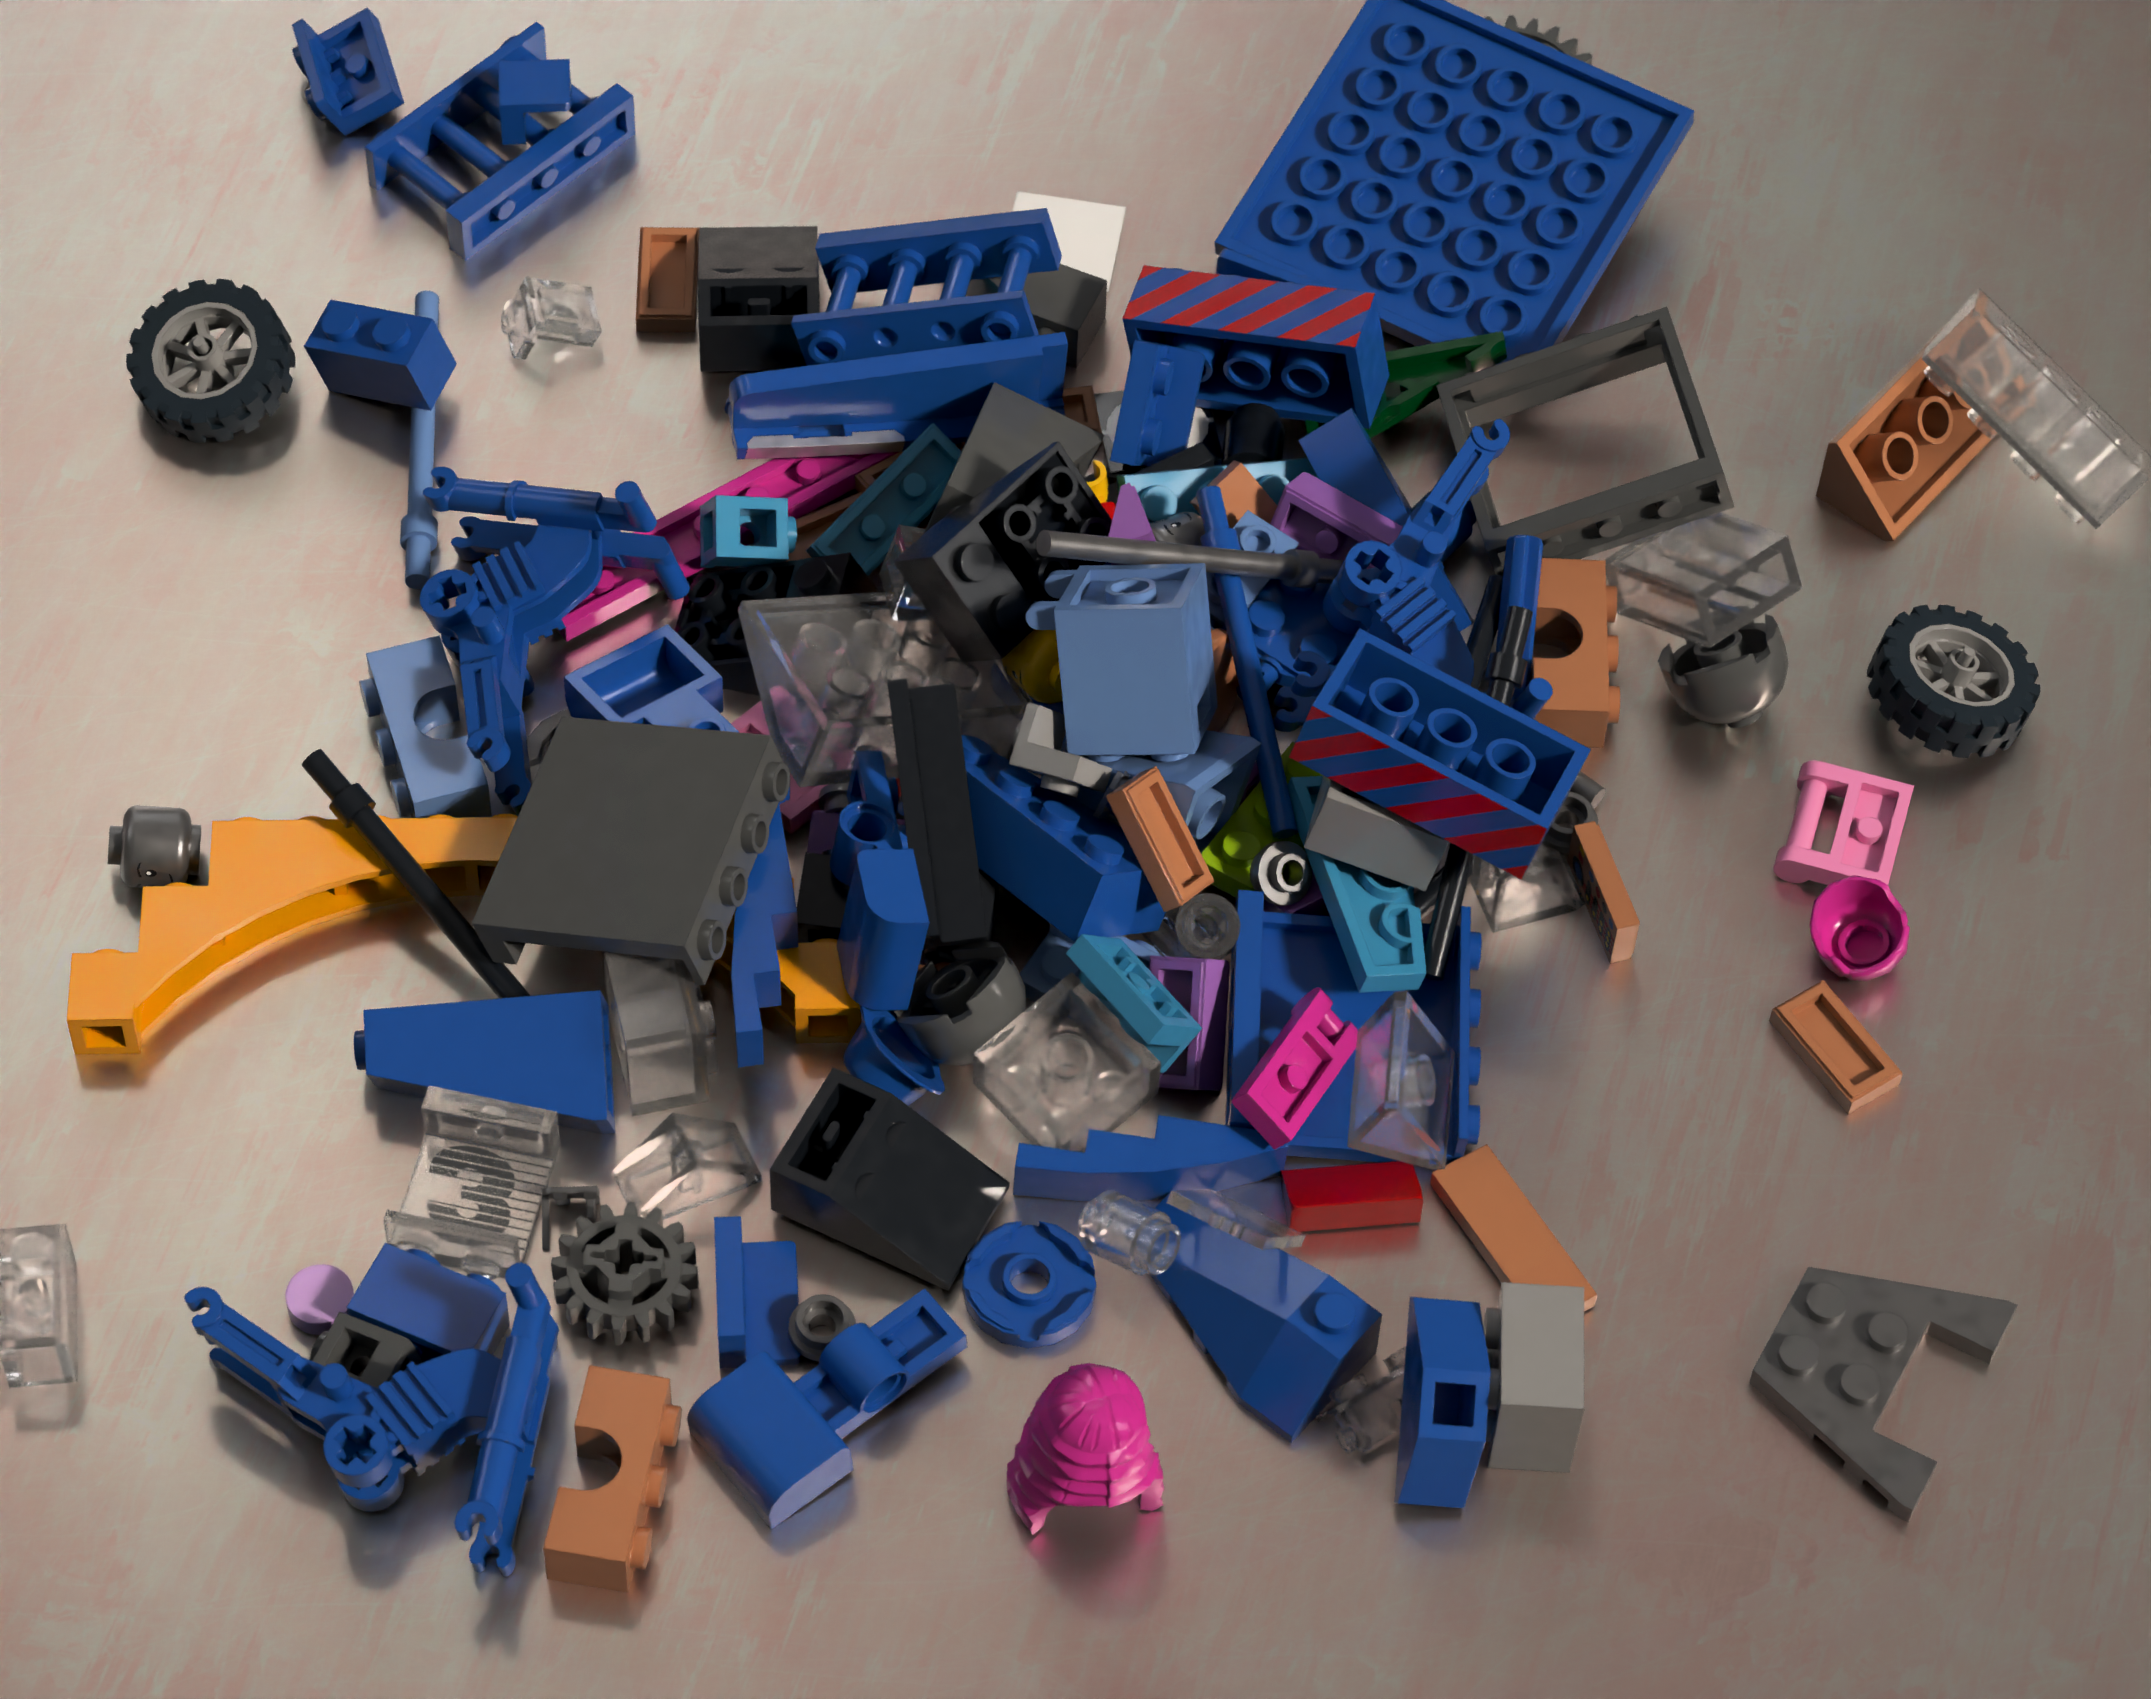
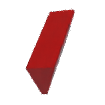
[1280,1160,1424,1233]

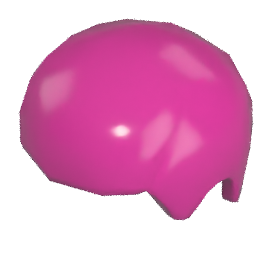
[1809,875,1910,981]

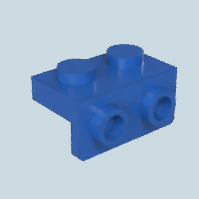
[292,8,404,136]

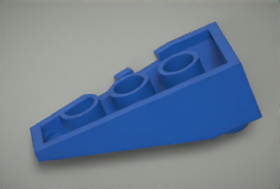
[1127,1192,1382,1443]

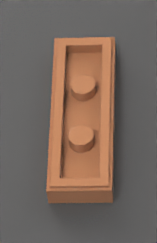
[1430,1144,1597,1311]

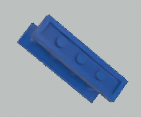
[364,22,636,261]
[791,208,1062,366]

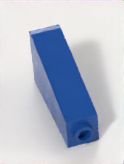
[354,990,616,1134]

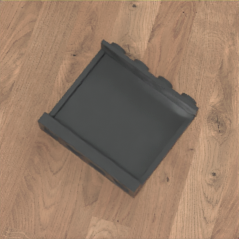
[471,717,790,985]

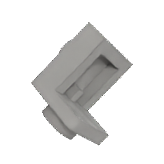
[1009,703,1112,798]

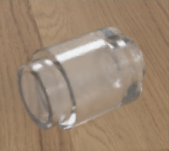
[1079,1190,1181,1275]

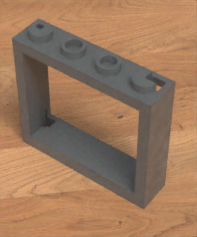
[1436,307,1734,576]

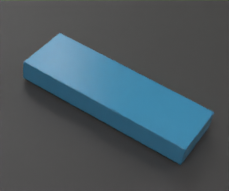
[806,423,961,576]

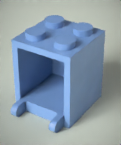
[1026,563,1218,762]

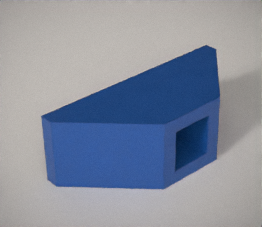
[1394,1297,1491,1508]

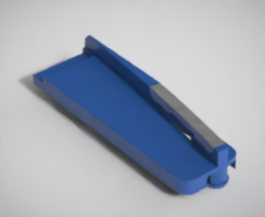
[724,332,1068,459]

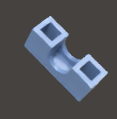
[359,635,492,818]

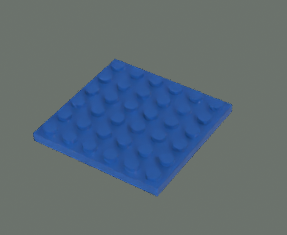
[1214,0,1694,365]

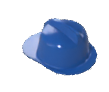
[843,1005,945,1106]

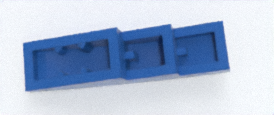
[1298,408,1474,631]
[731,804,798,1068]
[1013,1115,1289,1201]

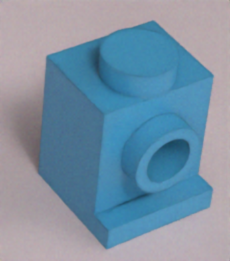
[700,495,797,568]

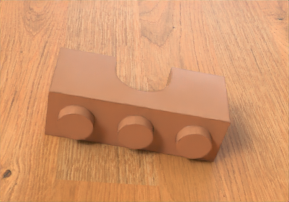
[1530,558,1620,748]
[543,1365,682,1593]

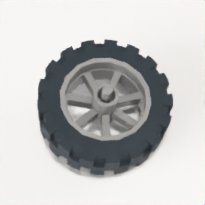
[126,279,296,443]
[1867,605,2040,758]

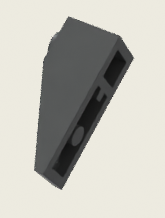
[966,264,1107,369]

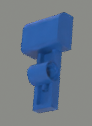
[564,624,790,805]
[829,751,929,1011]
[687,1288,968,1530]

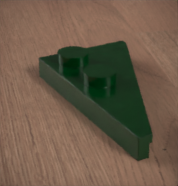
[1305,331,1507,439]

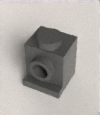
[310,1312,424,1389]

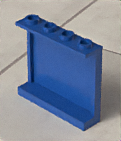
[1225,890,1482,1167]

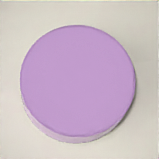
[285,1264,354,1335]

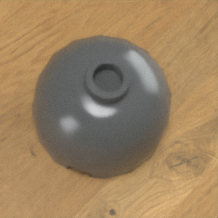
[1658,612,1789,728]
[894,940,1026,1066]

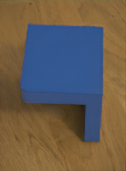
[499,59,572,145]

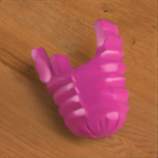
[1006,1363,1164,1535]

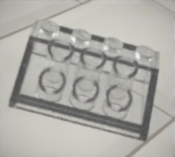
[738,590,1034,787]

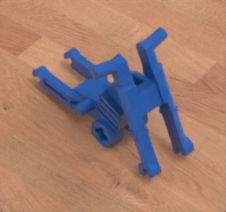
[1273,419,1553,732]
[420,467,690,816]
[184,1263,559,1577]

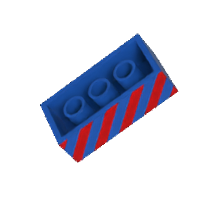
[1122,265,1389,429]
[1289,628,1591,880]

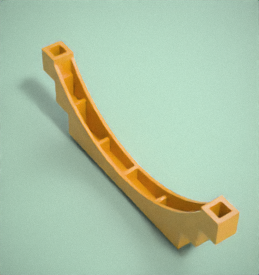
[67,813,861,1055]

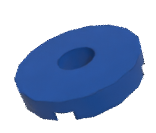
[962,1221,1096,1348]

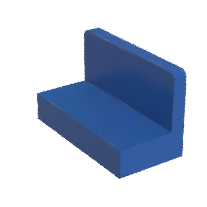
[714,1216,801,1369]

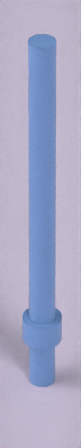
[400,291,439,589]

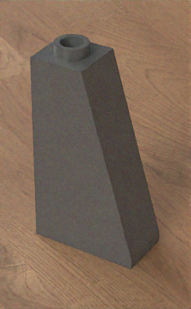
[924,382,1104,533]

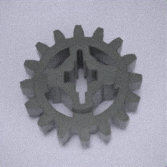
[551,1202,699,1345]

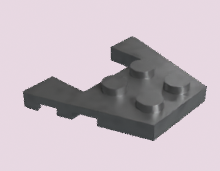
[1749,1267,2018,1522]

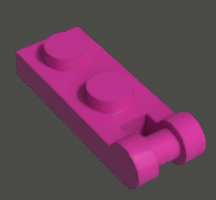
[1231,987,1363,1150]

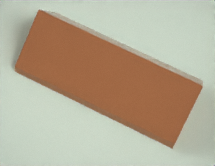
[1816,301,2031,541]

